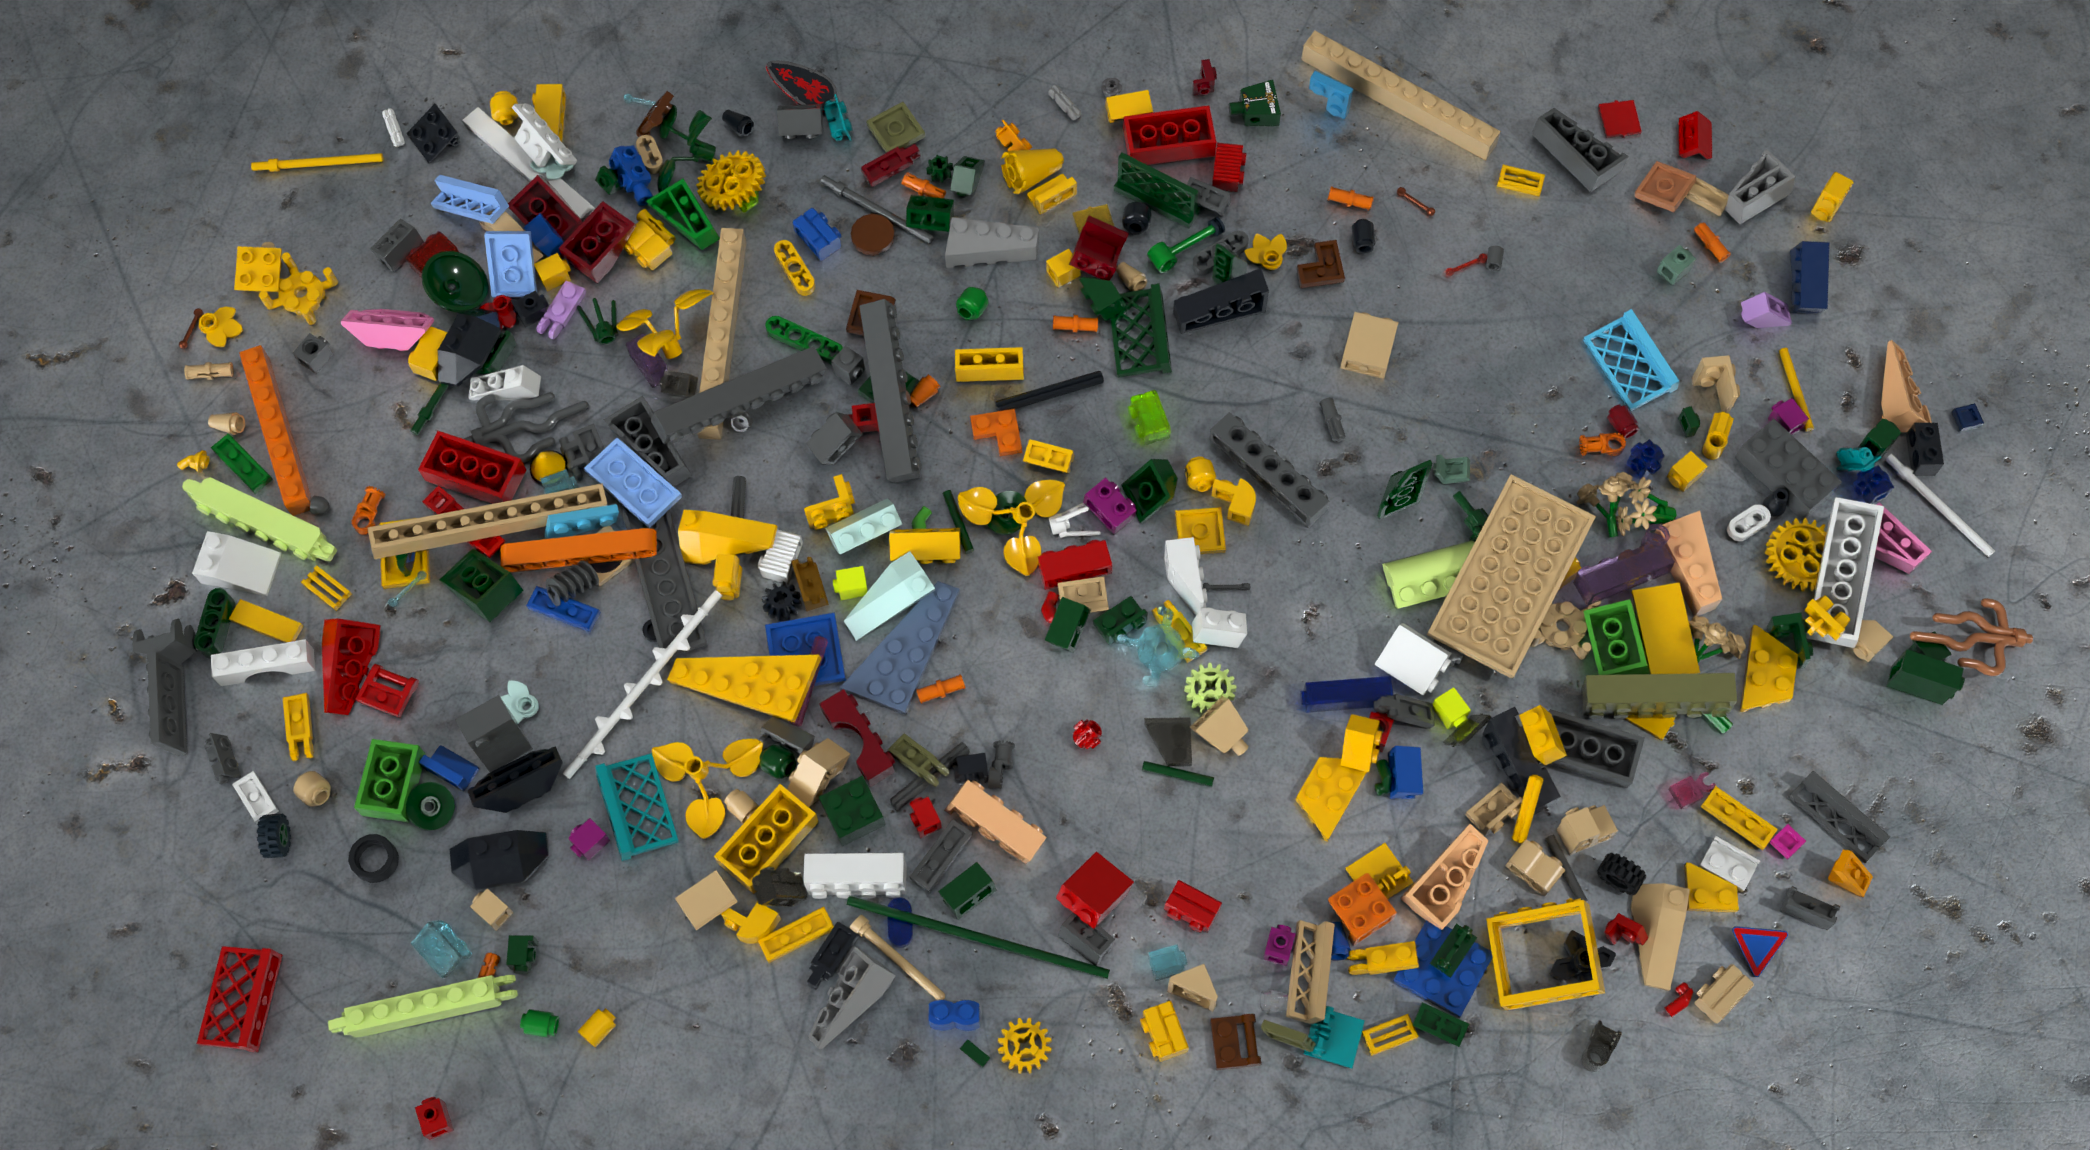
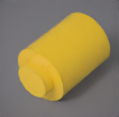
[577,1008,616,1048]

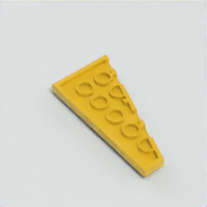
[667,655,822,723]

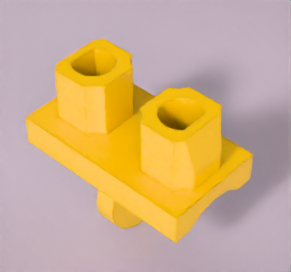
[1804,595,1850,641]

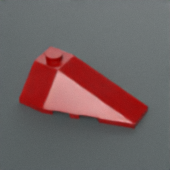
[322,618,381,715]

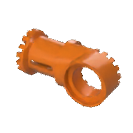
[1579,433,1626,456]
[351,486,386,535]

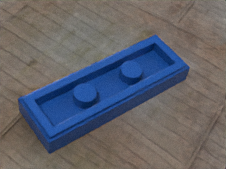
[526,586,601,633]

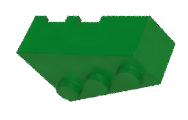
[646,179,720,250]

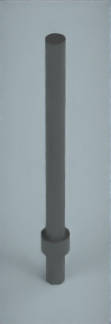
[820,175,934,244]

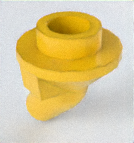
[177,450,210,472]

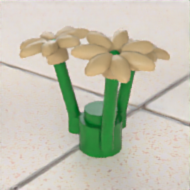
[1616,477,1677,536]

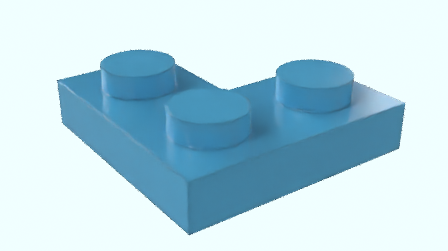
[1309,71,1353,119]

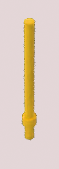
[251,153,384,172]

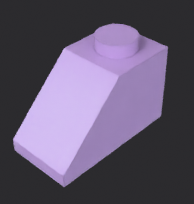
[1741,292,1792,328]

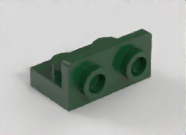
[1093,596,1148,645]

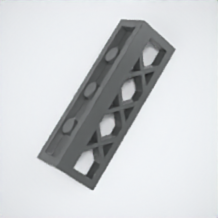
[1788,771,1891,863]

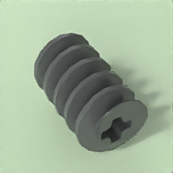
[545,560,599,606]

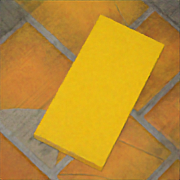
[1631,582,1700,674]

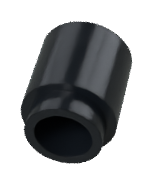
[1352,219,1375,254]

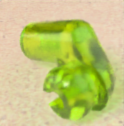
[739,191,759,212]

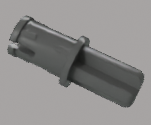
[1319,397,1346,442]

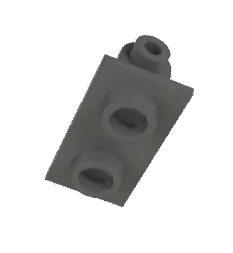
[204,733,241,784]

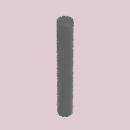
[1545,834,1588,902]

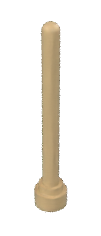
[850,914,945,1000]

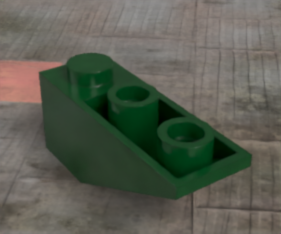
[1212,244,1247,285]

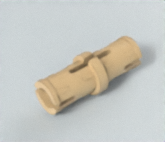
[184,362,234,380]

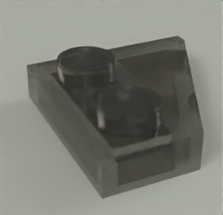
[1144,718,1192,766]

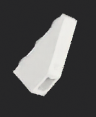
[468,365,541,401]

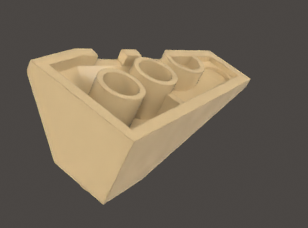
[1631,883,1690,991]

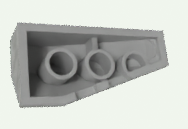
[808,944,896,1050]

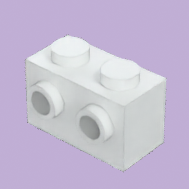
[1192,607,1247,648]

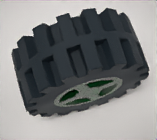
[257,813,291,858]

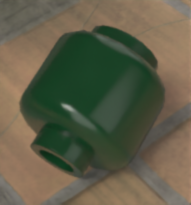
[760,744,796,779]

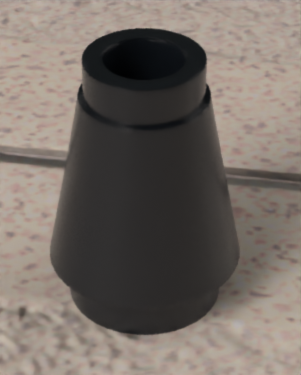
[722,109,754,136]
[1763,489,1789,517]

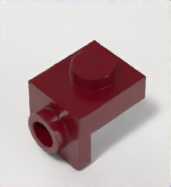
[1192,59,1217,95]

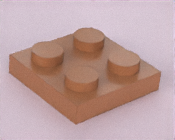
[1635,161,1696,213]

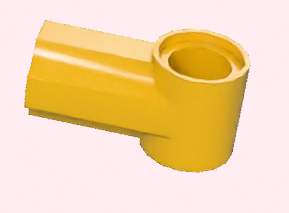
[1702,412,1734,460]

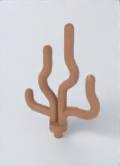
[1910,598,2033,676]

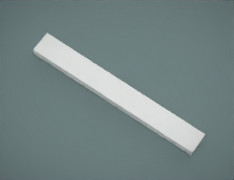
[462,107,595,221]

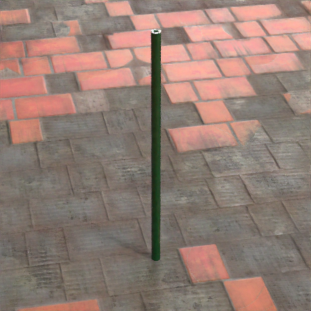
[846,895,1110,979]

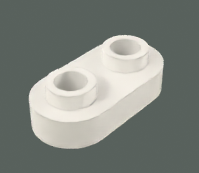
[1727,505,1771,541]

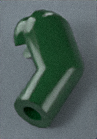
[1374,759,1392,796]

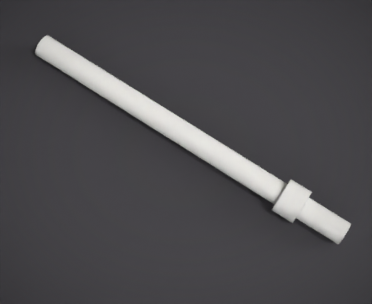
[1885,454,1995,558]

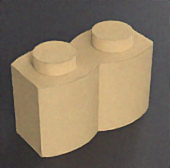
[1505,840,1565,896]

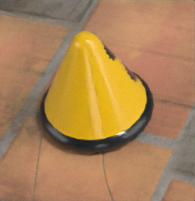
[529,450,568,485]

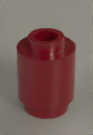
[1607,404,1640,439]

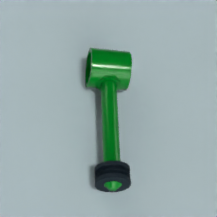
[1147,217,1225,273]

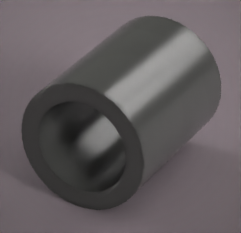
[1486,246,1504,271]

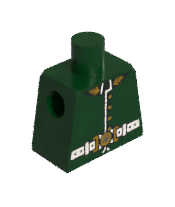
[1229,80,1281,126]

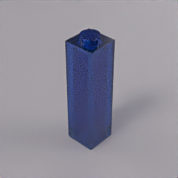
[1300,676,1394,713]

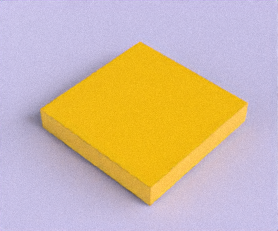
[1175,507,1226,554]

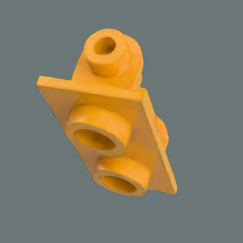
[995,120,1032,151]

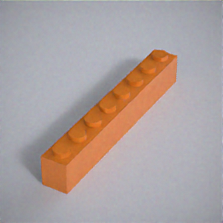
[239,345,312,516]

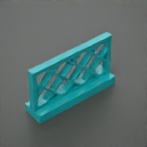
[595,753,679,861]

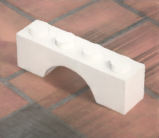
[211,639,315,686]

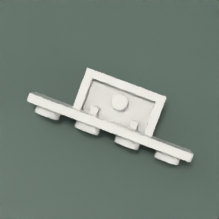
[512,103,577,167]

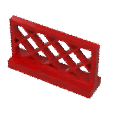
[196,946,283,1052]

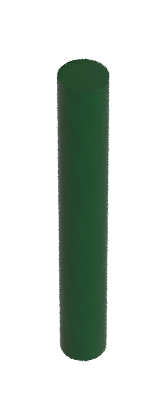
[942,490,974,554]
[1142,761,1214,787]

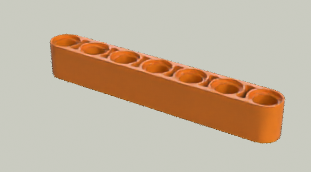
[500,528,657,572]

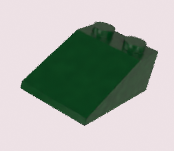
[439,549,524,622]

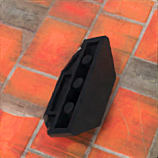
[438,308,502,387]
[467,746,563,813]
[449,830,549,890]

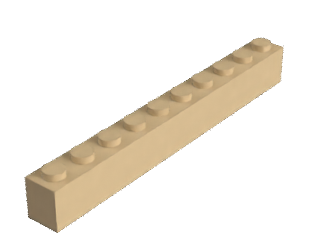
[1301,31,1501,161]
[697,228,747,440]
[367,484,607,559]

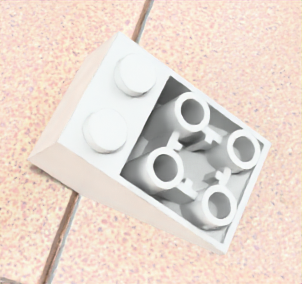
[1164,537,1207,616]

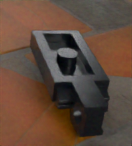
[807,922,859,990]

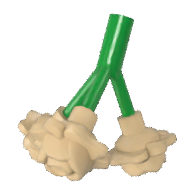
[1576,472,1636,537]
[1689,616,1746,663]

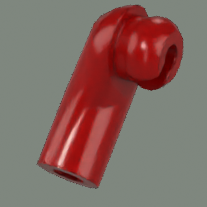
[1664,982,1694,1018]

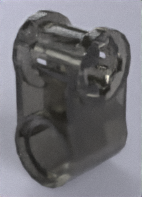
[1581,1020,1622,1072]

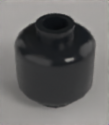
[1122,202,1152,235]

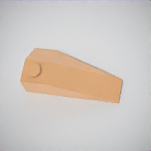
[1881,340,1932,432]
[1400,824,1489,930]

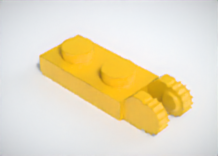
[1151,600,1207,663]
[283,693,314,761]
[1347,941,1419,975]

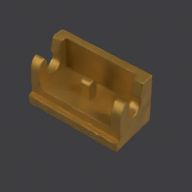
[791,557,829,611]

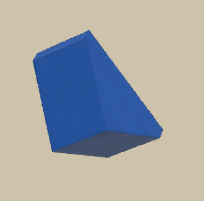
[523,213,565,257]

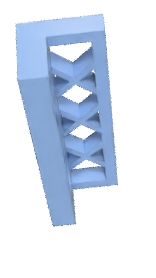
[431,175,509,224]

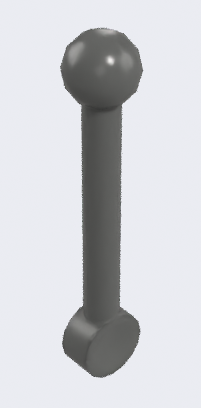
[1203,583,1251,592]

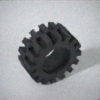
[1597,853,1647,895]

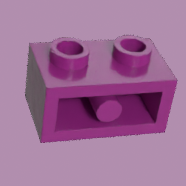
[1083,477,1137,535]

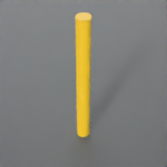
[1779,348,1814,432]

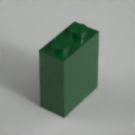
[1886,649,1965,705]

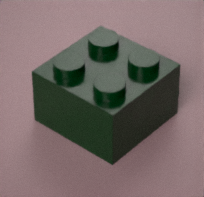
[819,775,886,846]

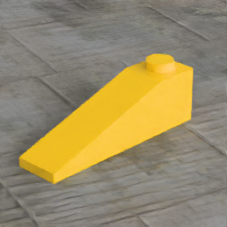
[678,510,778,565]

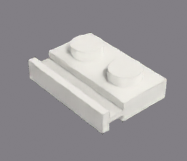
[1698,836,1760,892]

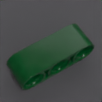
[194,588,235,659]

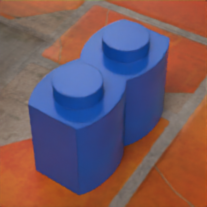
[929,1000,980,1031]

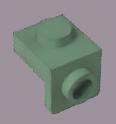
[1433,455,1470,484]

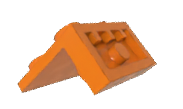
[1328,873,1397,946]

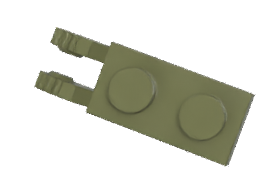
[887,733,950,787]

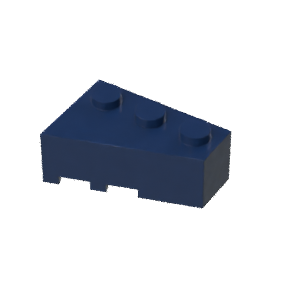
[1790,241,1830,313]

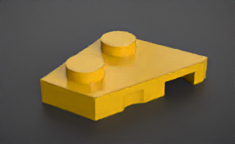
[1684,862,1739,912]

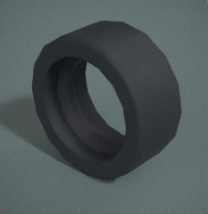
[348,834,399,883]

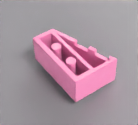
[1874,502,1932,574]

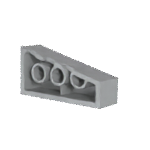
[945,217,1039,269]

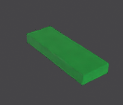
[211,433,273,494]

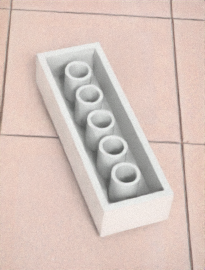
[1806,497,1884,648]

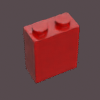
[1056,851,1134,929]

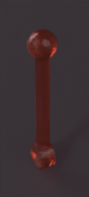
[1446,253,1487,276]

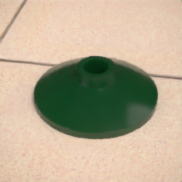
[988,491,1027,535]
[406,782,455,830]

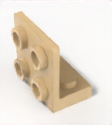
[1692,355,1740,413]

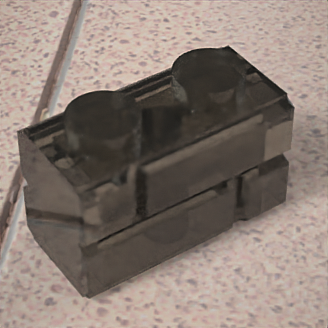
[752,867,808,907]

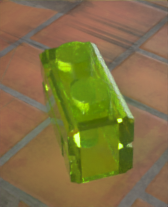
[1127,390,1171,445]

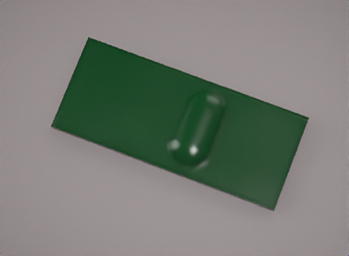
[960,1039,990,1068]

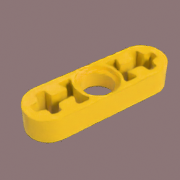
[774,240,815,296]

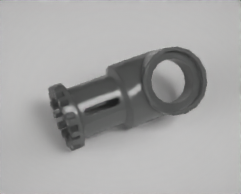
[988,740,1015,789]

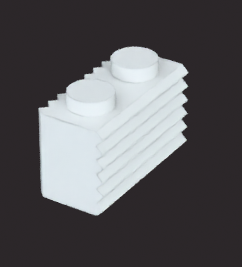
[758,529,803,584]

